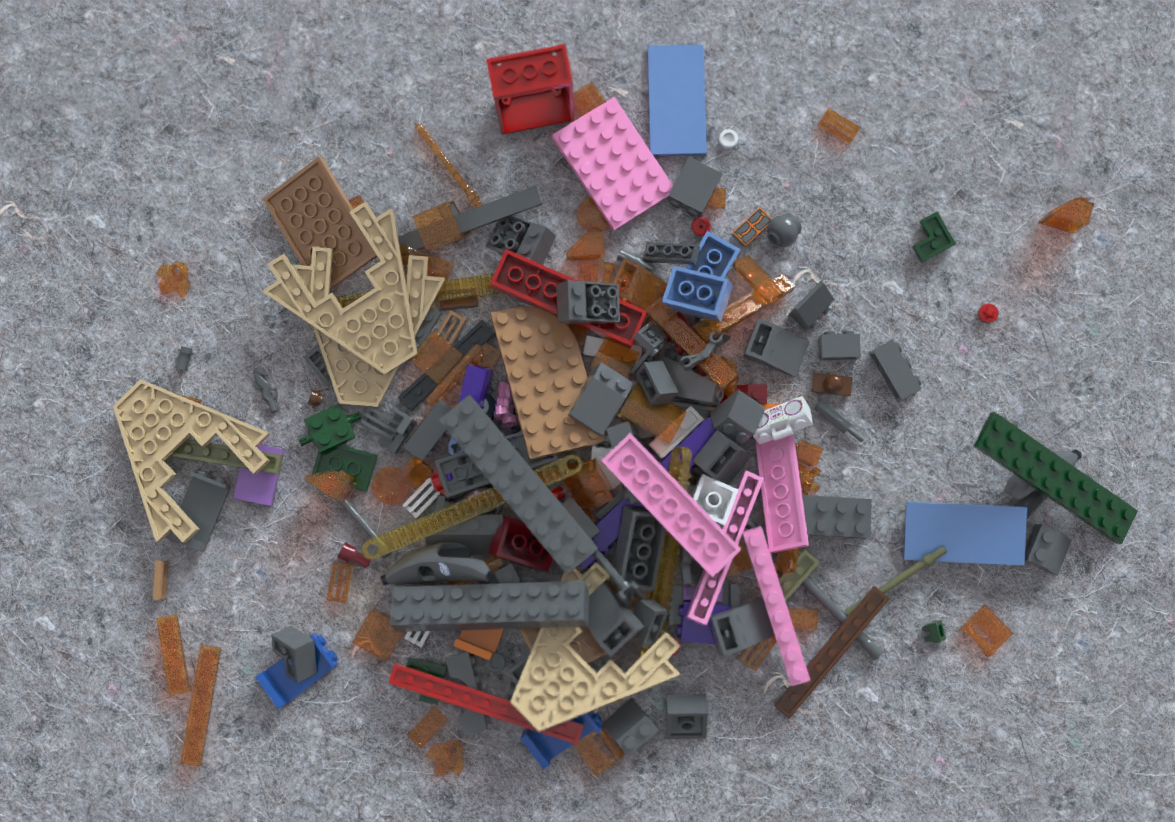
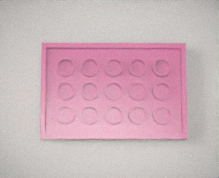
[551,97,673,231]

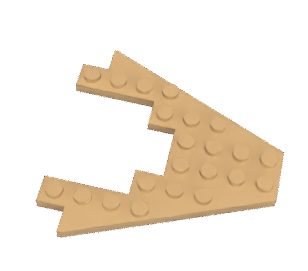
[263,201,418,374]
[293,247,445,407]
[113,379,270,543]
[510,562,680,732]

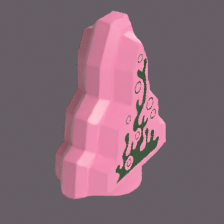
[494,381,519,428]

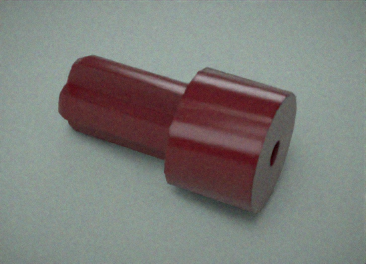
[337,542,371,568]

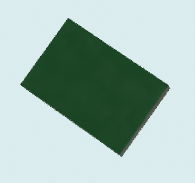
[311,445,378,492]

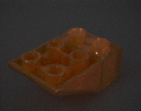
[612,258,668,321]

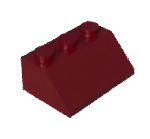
[488,517,553,573]

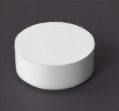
[719,129,738,149]

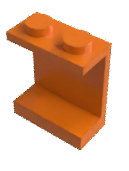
[453,629,504,660]

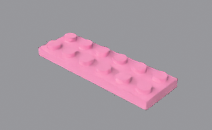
[755,434,809,553]

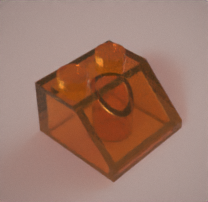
[1039,197,1094,234]
[589,339,640,379]
[561,458,614,508]
[304,470,356,503]

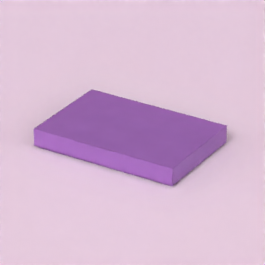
[233,445,284,506]

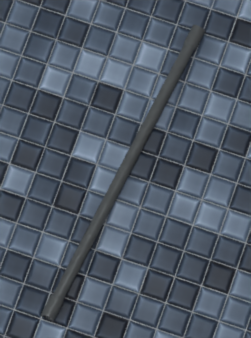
[691,463,883,660]

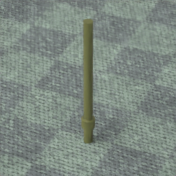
[845,546,947,616]

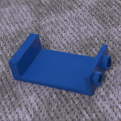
[255,633,339,709]
[520,710,603,769]

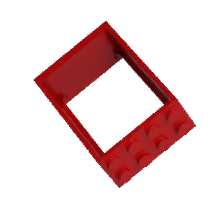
[486,44,575,135]

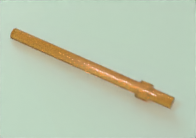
[415,123,483,207]

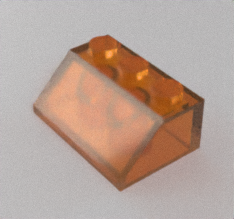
[617,382,687,445]

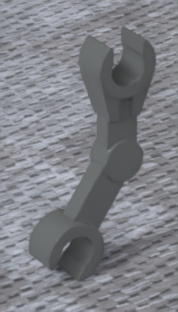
[680,331,723,371]

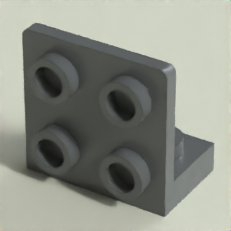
[630,322,668,374]

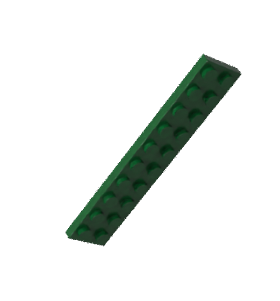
[973,412,1138,544]

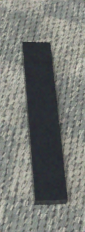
[398,320,495,412]

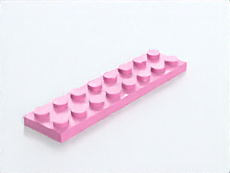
[601,433,741,577]

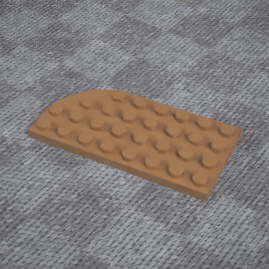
[490,306,605,461]

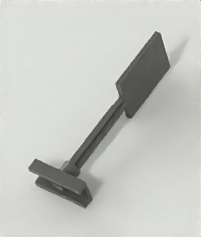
[563,497,644,609]

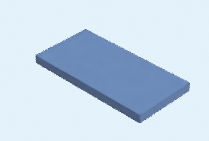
[648,45,707,156]
[903,501,1027,566]

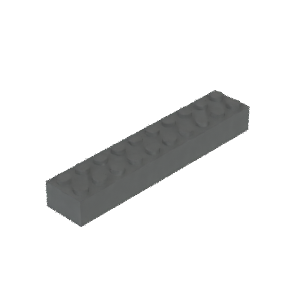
[439,395,598,574]
[389,581,590,632]

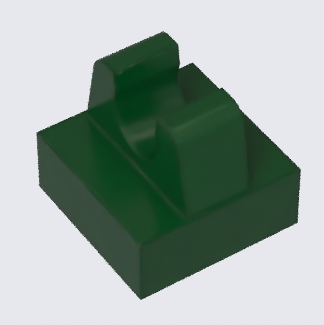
[922,620,946,643]

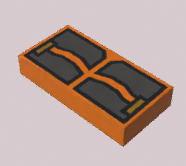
[732,207,772,247]

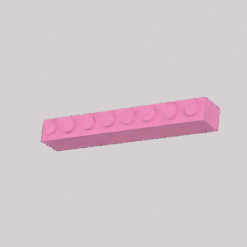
[685,471,764,625]
[742,526,810,686]

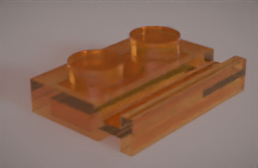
[573,81,607,116]

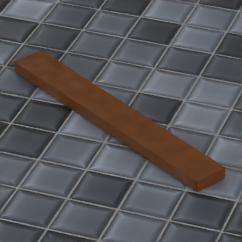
[774,586,890,719]

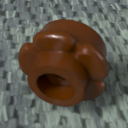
[308,390,323,408]

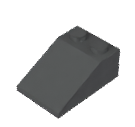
[568,362,633,437]

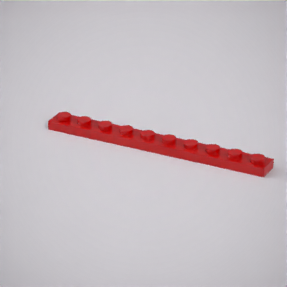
[388,663,583,744]

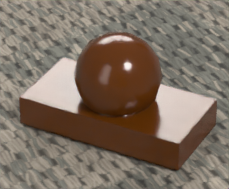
[812,373,853,397]

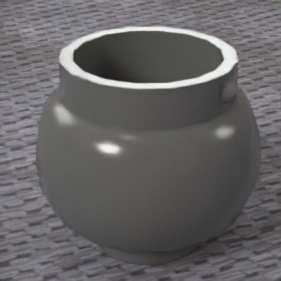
[767,213,802,247]

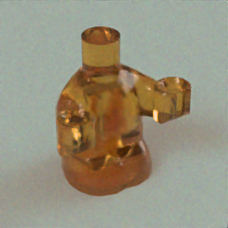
[798,463,822,495]

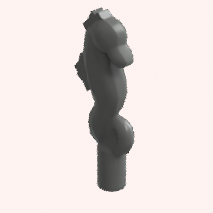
[253,367,278,413]

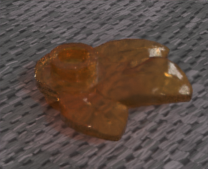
[156,262,190,297]
[426,740,464,776]

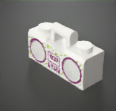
[753,396,813,445]

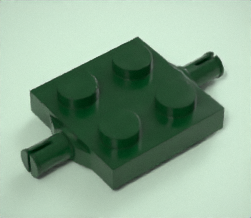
[298,404,362,454]

